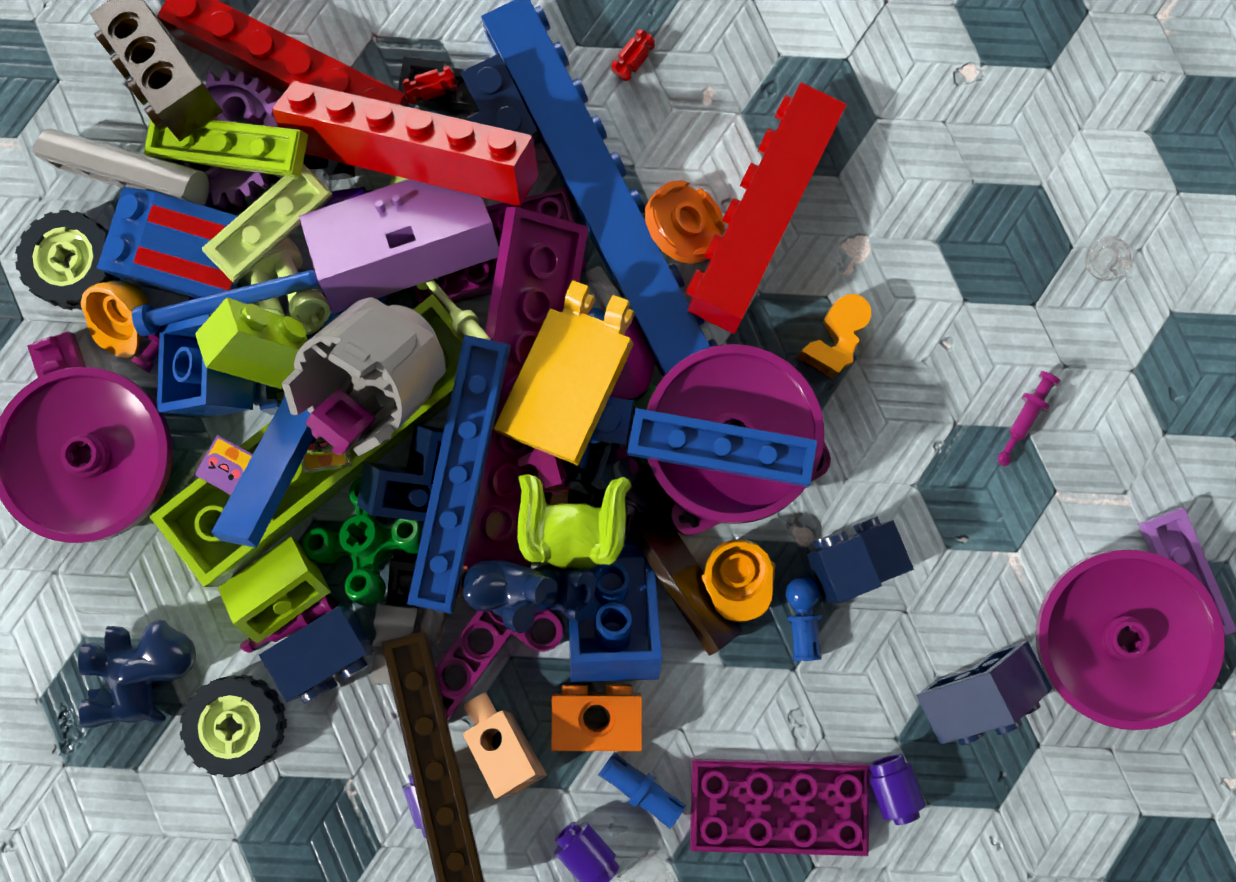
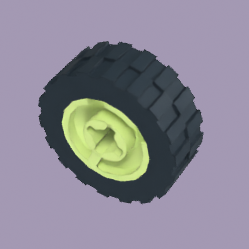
[15,210,120,310]
[180,675,287,777]

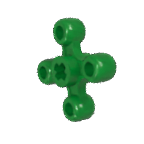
[303,476,424,606]

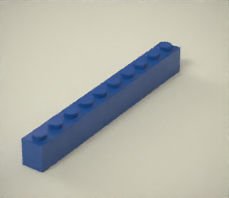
[481,0,718,378]

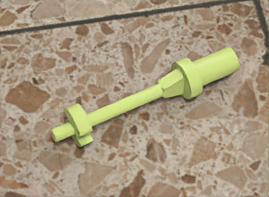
[416,278,491,340]

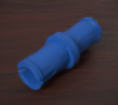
[598,751,686,829]

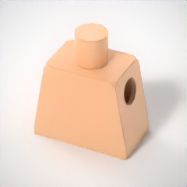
[463,693,547,799]

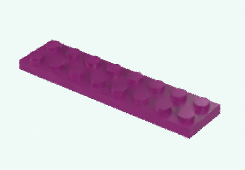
[464,207,588,567]

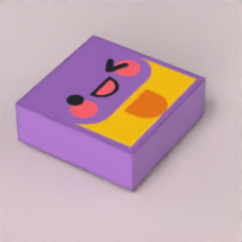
[194,435,253,495]

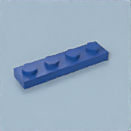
[627,408,817,488]

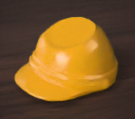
[80,280,150,359]
[702,539,776,622]

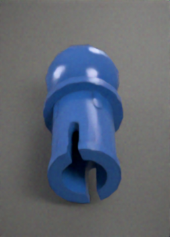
[785,576,822,661]

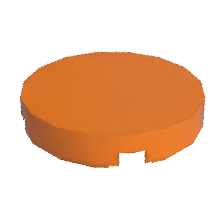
[645,180,725,264]

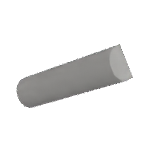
[32,129,209,206]

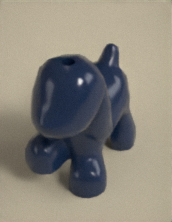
[461,560,597,633]
[78,620,196,728]

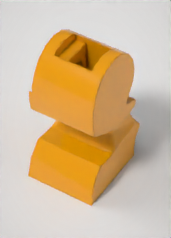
[796,294,872,379]

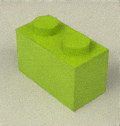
[195,297,308,389]
[218,536,331,644]

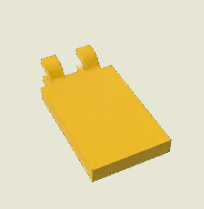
[494,280,635,466]

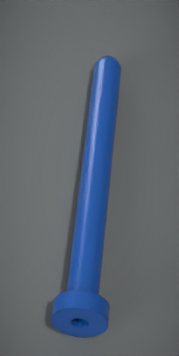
[132,270,319,337]

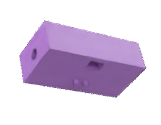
[299,179,499,313]

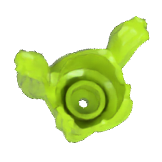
[517,474,632,570]

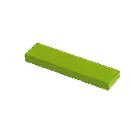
[144,119,308,178]

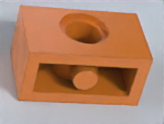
[551,684,642,751]

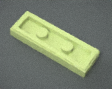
[202,164,332,284]

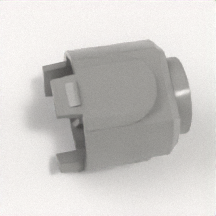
[282,297,445,456]

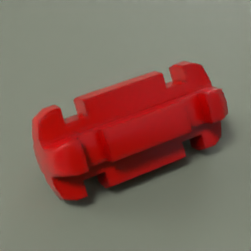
[612,29,655,81]
[403,66,457,104]

